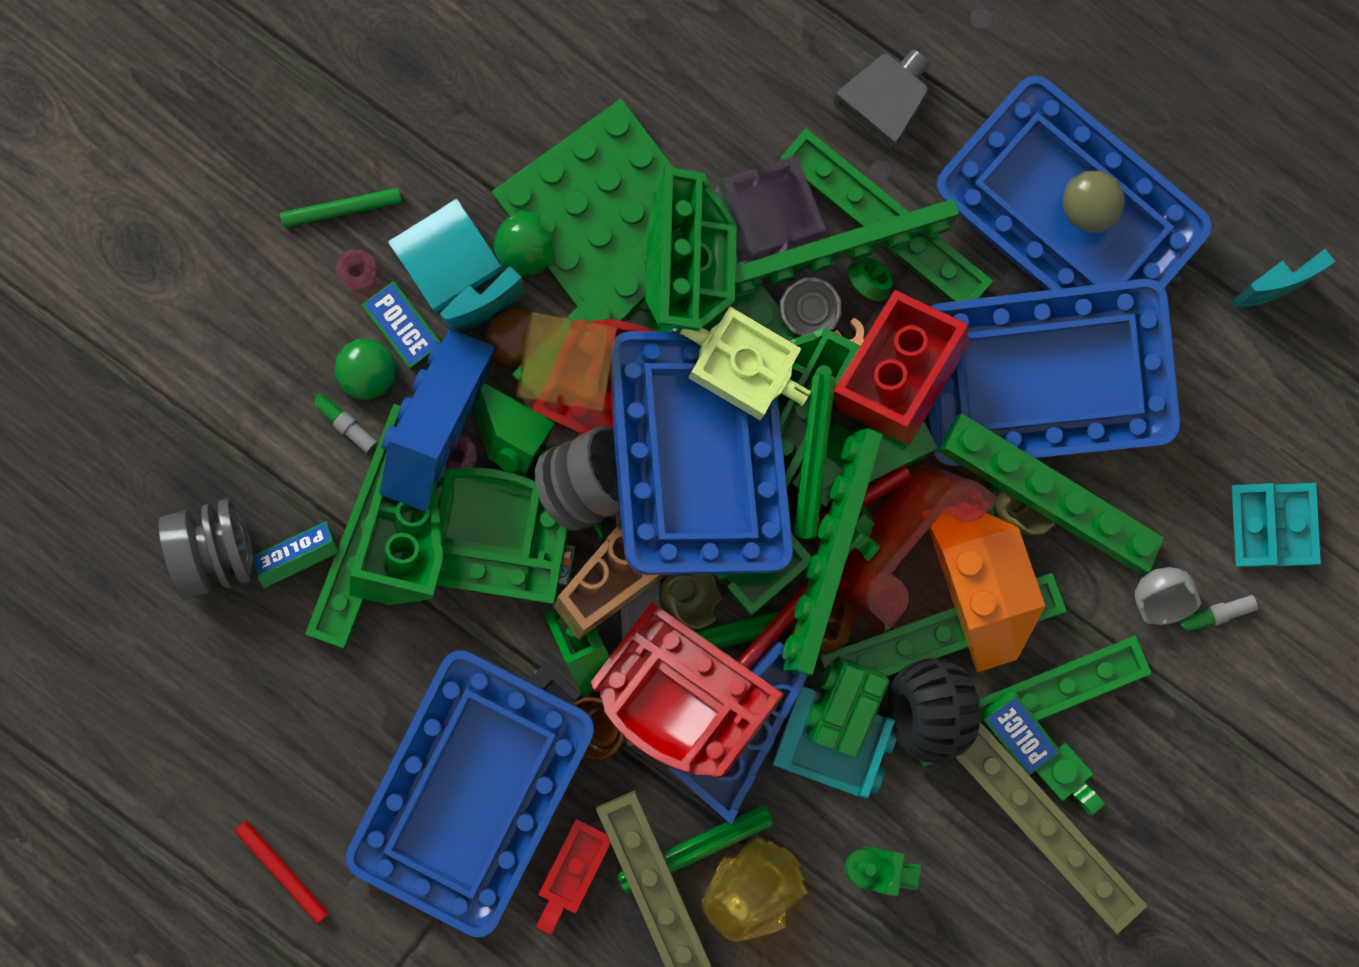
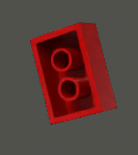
[834,290,969,446]

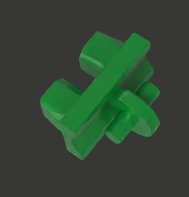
[845,846,921,896]

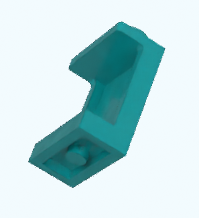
[771,686,897,799]

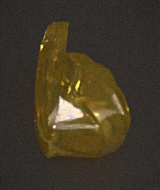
[701,837,807,942]

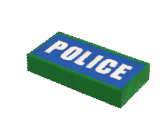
[361,281,442,370]
[252,521,339,588]
[980,689,1061,776]

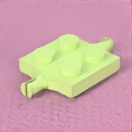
[680,307,811,420]

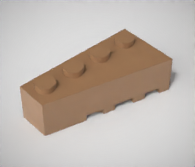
[554,523,667,640]

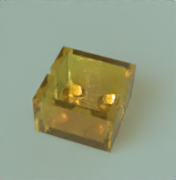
[516,312,617,411]

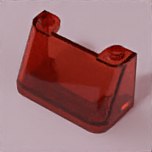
[837,464,998,634]

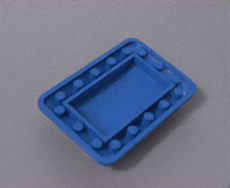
[936,75,1212,290]
[929,279,1181,466]
[609,331,793,575]
[345,650,594,937]

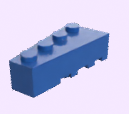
[379,329,495,512]
[665,641,808,825]

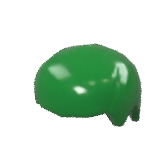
[493,210,553,277]
[334,338,397,401]

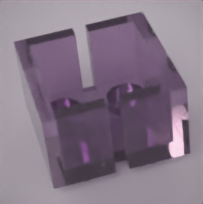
[714,155,826,265]

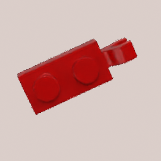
[536,819,611,935]

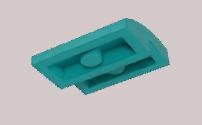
[389,199,503,313]
[1231,249,1336,308]
[440,266,526,333]
[1232,483,1321,567]

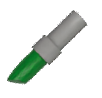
[315,393,378,454]
[1179,595,1258,631]

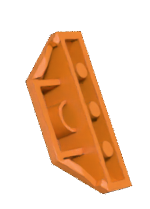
[924,503,1045,673]

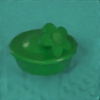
[847,257,893,302]

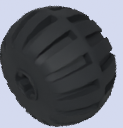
[888,658,981,763]

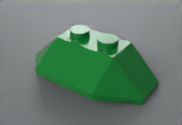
[645,166,737,331]
[777,328,860,490]

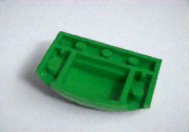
[436,468,568,604]

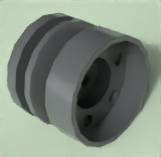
[535,425,620,531]
[159,498,254,601]

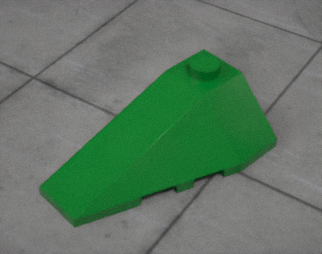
[349,452,443,605]

